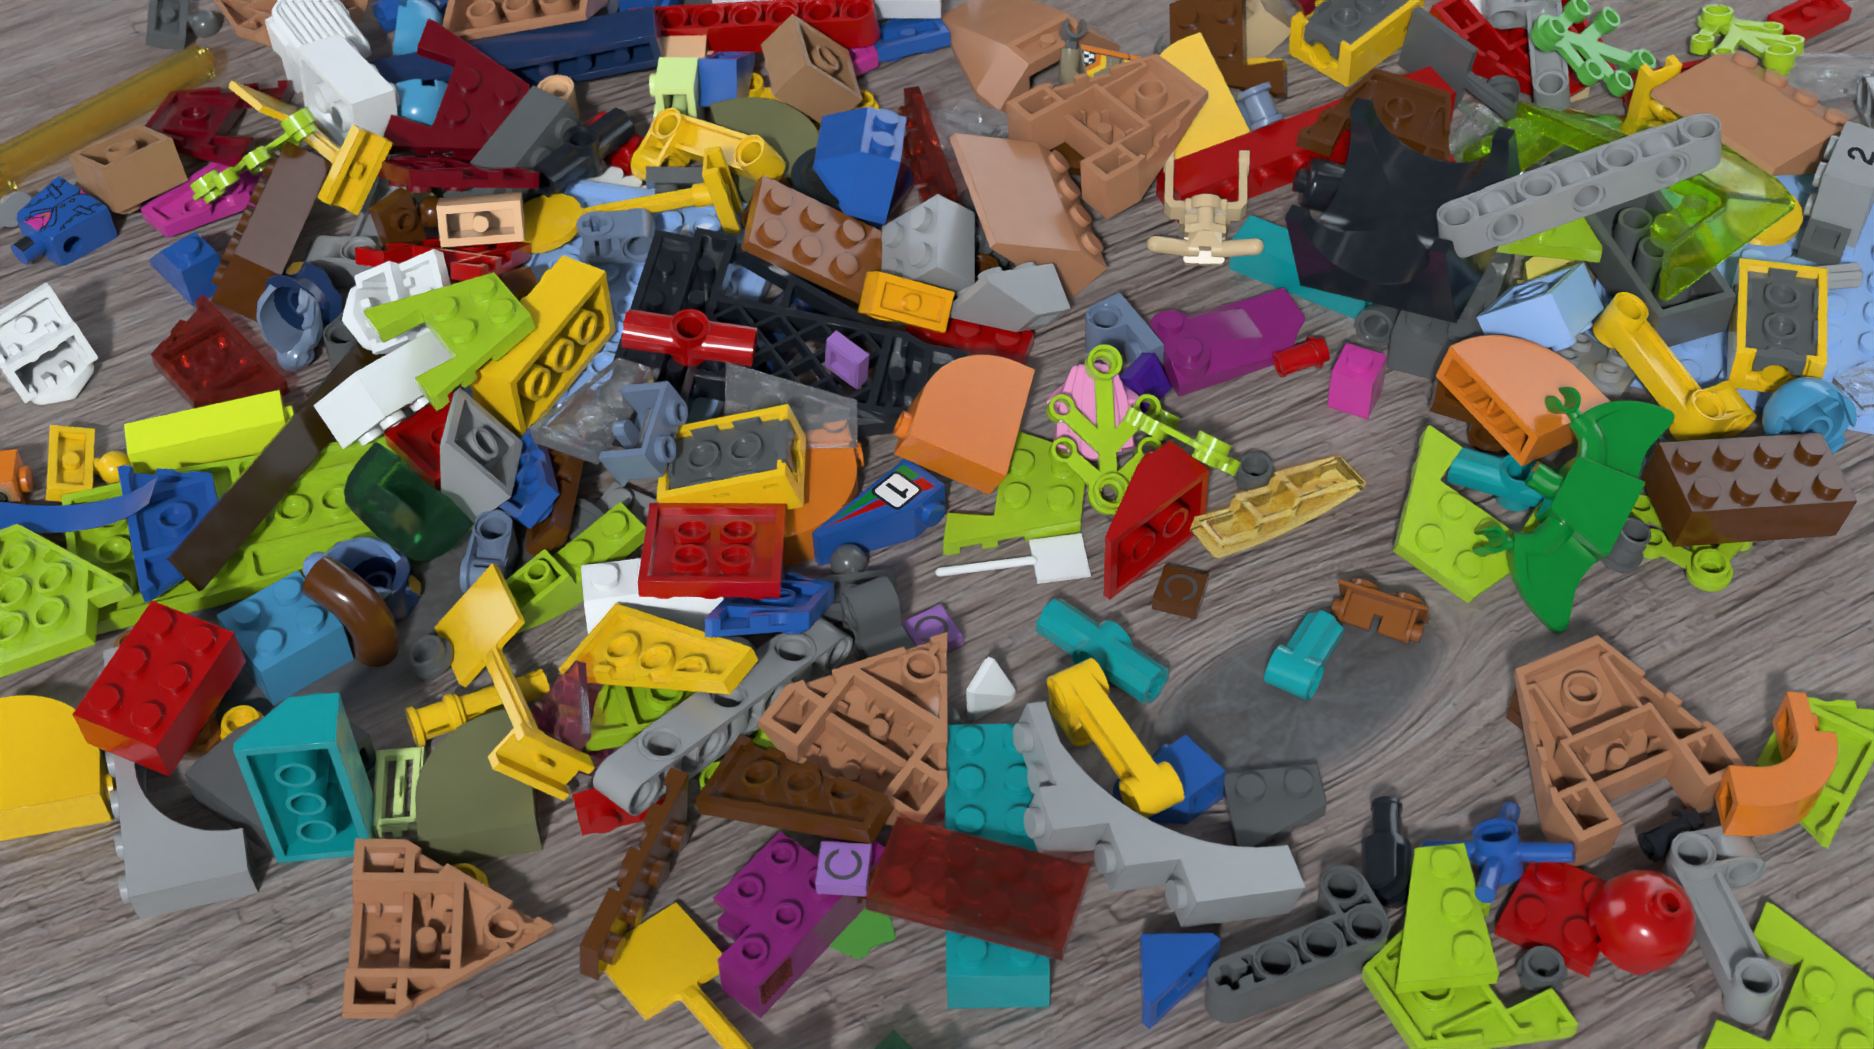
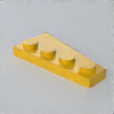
[559,603,758,695]

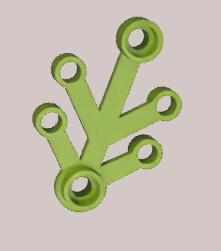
[1690,4,1805,75]
[190,107,318,204]
[1046,344,1163,516]
[1123,405,1242,477]
[1628,494,1754,592]

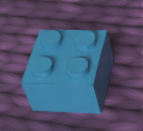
[217,570,354,706]

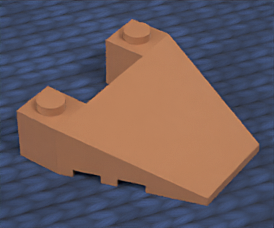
[1006,54,1208,219]
[1514,635,1746,867]

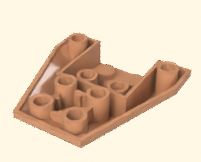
[941,0,1120,117]

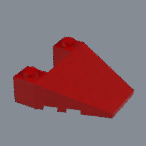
[1429,0,1616,98]

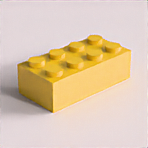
[470,255,616,439]

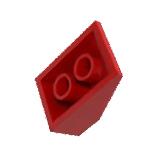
[1103,440,1209,600]

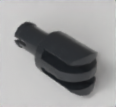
[1361,796,1411,909]

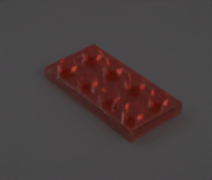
[898,86,958,204]
[865,817,1091,961]

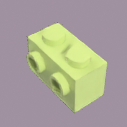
[649,57,706,121]

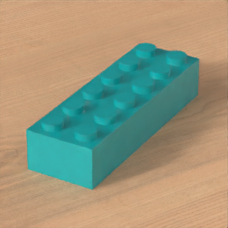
[945,723,1050,1009]

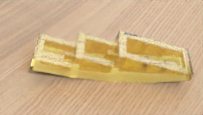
[1190,455,1366,559]

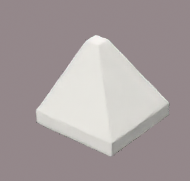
[966,657,1016,721]

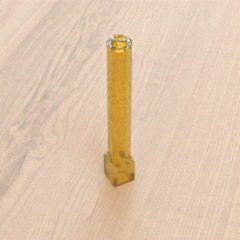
[0,43,217,199]

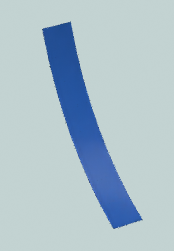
[0,476,158,533]

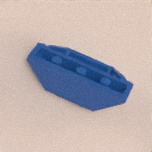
[813,107,907,225]

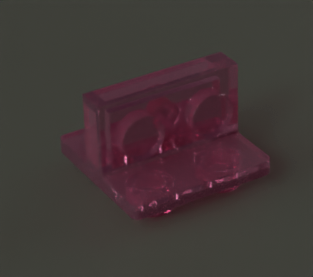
[530,660,613,777]

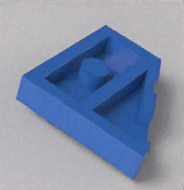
[873,18,951,62]

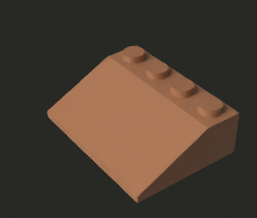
[442,0,608,41]
[1650,50,1851,176]
[949,133,1107,299]

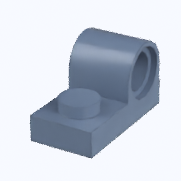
[1085,292,1164,369]

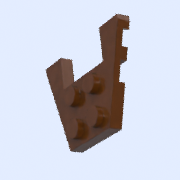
[1169,0,1288,99]
[1296,67,1451,162]

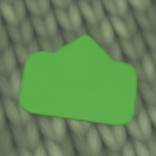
[830,895,896,959]

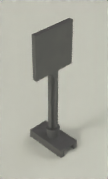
[1398,6,1612,164]

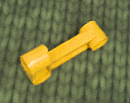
[631,108,785,182]
[1592,292,1757,441]
[1047,658,1184,818]

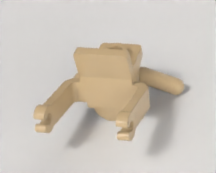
[1147,150,1264,266]

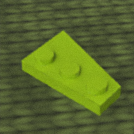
[1395,843,1499,994]

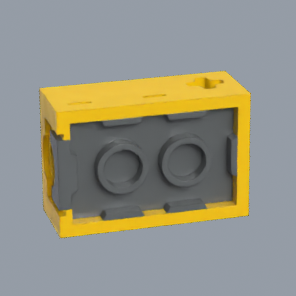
[1288,0,1425,88]
[1726,258,1828,393]
[657,404,806,510]

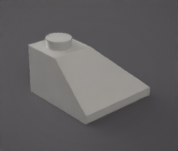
[440,388,523,523]

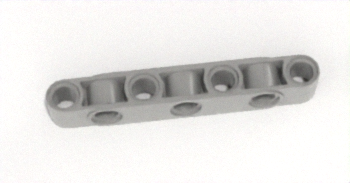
[1436,113,1721,257]
[593,617,853,816]

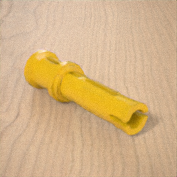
[405,668,551,747]

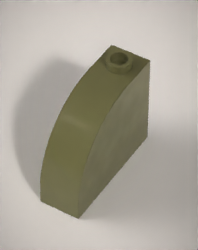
[710,97,819,203]
[408,709,543,866]

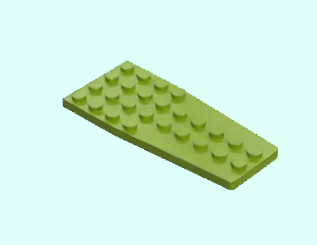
[61,434,473,635]

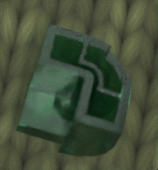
[344,442,474,561]

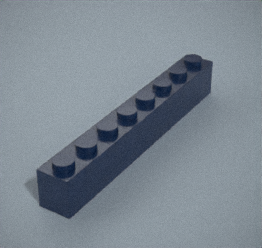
[367,5,664,89]

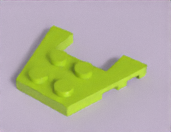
[363,273,536,411]
[1393,424,1542,604]
[943,431,1086,555]
[1361,886,1579,1049]
[1705,902,1874,1049]

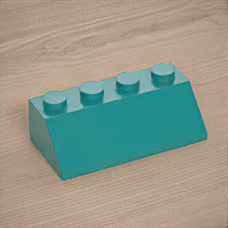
[233,692,376,863]

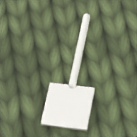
[935,533,1091,584]

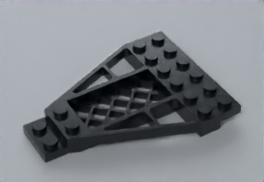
[590,227,969,448]

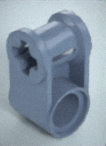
[1234,82,1284,132]
[576,208,656,266]
[460,510,519,593]

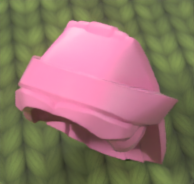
[1046,363,1139,461]

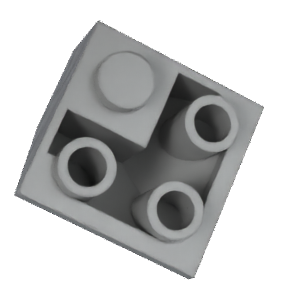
[949,262,1071,332]

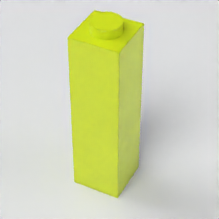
[124,390,295,475]

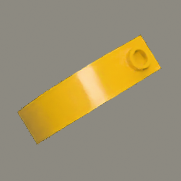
[1156,32,1250,177]
[0,695,117,841]

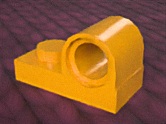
[858,271,955,333]

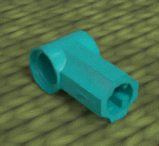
[1264,610,1344,702]

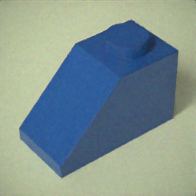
[698,51,755,106]
[149,232,220,307]

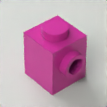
[1327,343,1387,419]

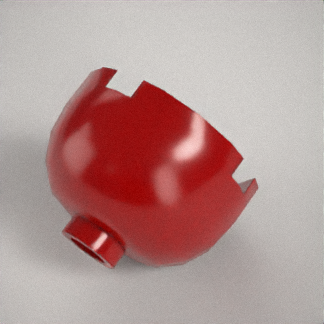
[1588,870,1696,975]

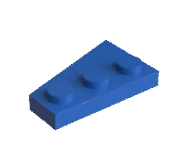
[497,424,560,529]

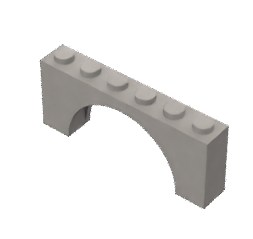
[98,647,258,920]

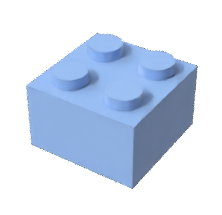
[1476,262,1604,352]

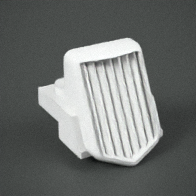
[265,0,371,93]
[342,249,451,355]
[0,283,98,405]

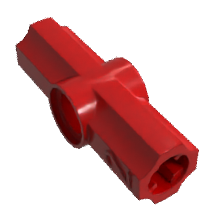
[622,309,758,366]

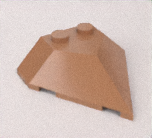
[758,632,947,829]
[342,839,554,1019]

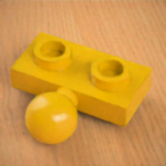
[45,425,133,502]

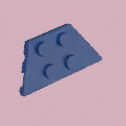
[117,465,219,603]
[705,572,834,637]

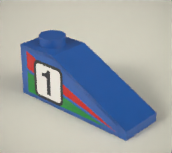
[812,459,946,566]

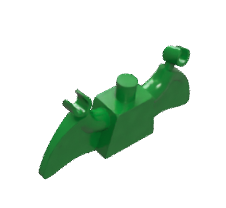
[1473,387,1675,634]

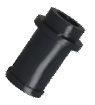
[1638,807,1705,862]

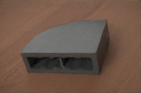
[185,716,376,858]

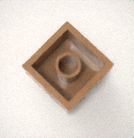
[761,14,862,124]
[68,124,188,214]

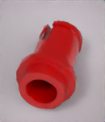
[1272,336,1330,378]

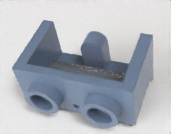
[599,381,688,487]

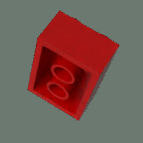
[72,601,246,777]

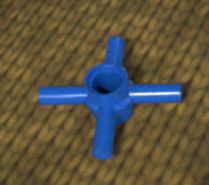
[1422,802,1576,903]

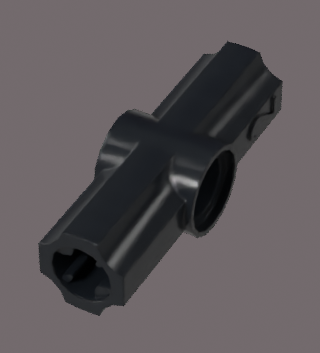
[530,107,635,198]

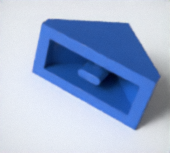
[1139,933,1221,1030]

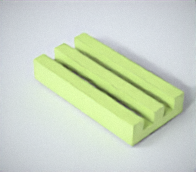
[372,746,427,838]

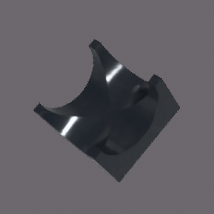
[1285,97,1520,323]

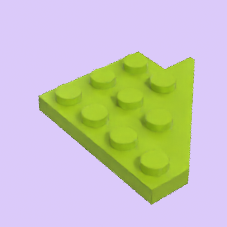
[0,524,133,678]

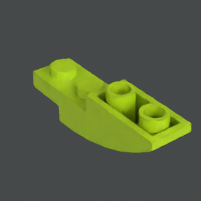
[506,501,646,634]

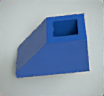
[1113,735,1225,824]

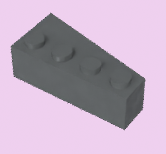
[441,85,582,204]

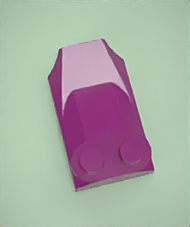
[1150,288,1305,397]

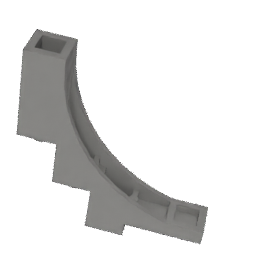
[1013,701,1306,929]

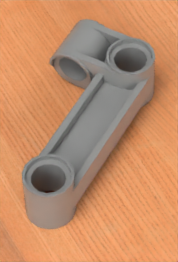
[1486,0,1571,119]
[302,154,416,288]
[1661,825,1782,1024]

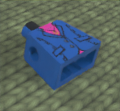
[11,176,118,266]

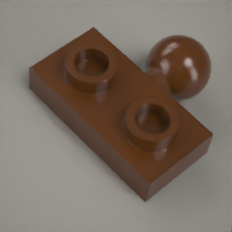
[368,187,440,251]

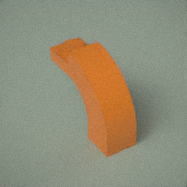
[1714,691,1838,836]

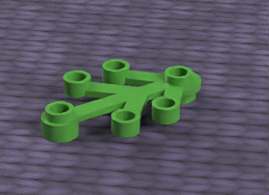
[1530,0,1656,97]

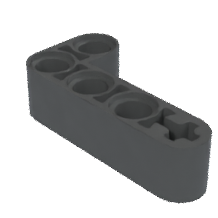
[840,575,963,725]
[1205,864,1391,1024]

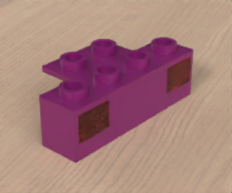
[713,831,890,1019]

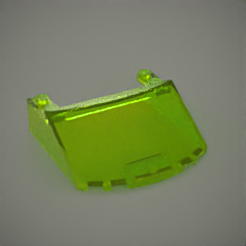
[1463,102,1795,302]

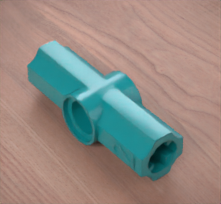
[1447,446,1545,512]
[1036,599,1169,704]

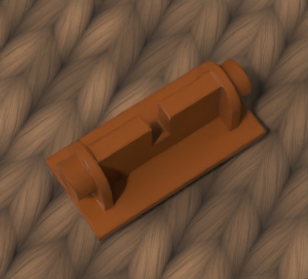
[1330,578,1430,645]

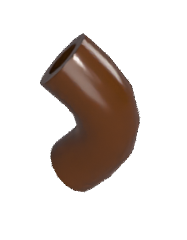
[302,556,399,667]

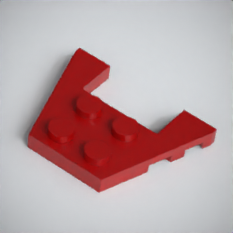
[355,237,531,281]

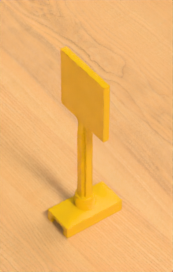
[228,80,393,216]
[434,563,595,801]
[604,902,753,1049]

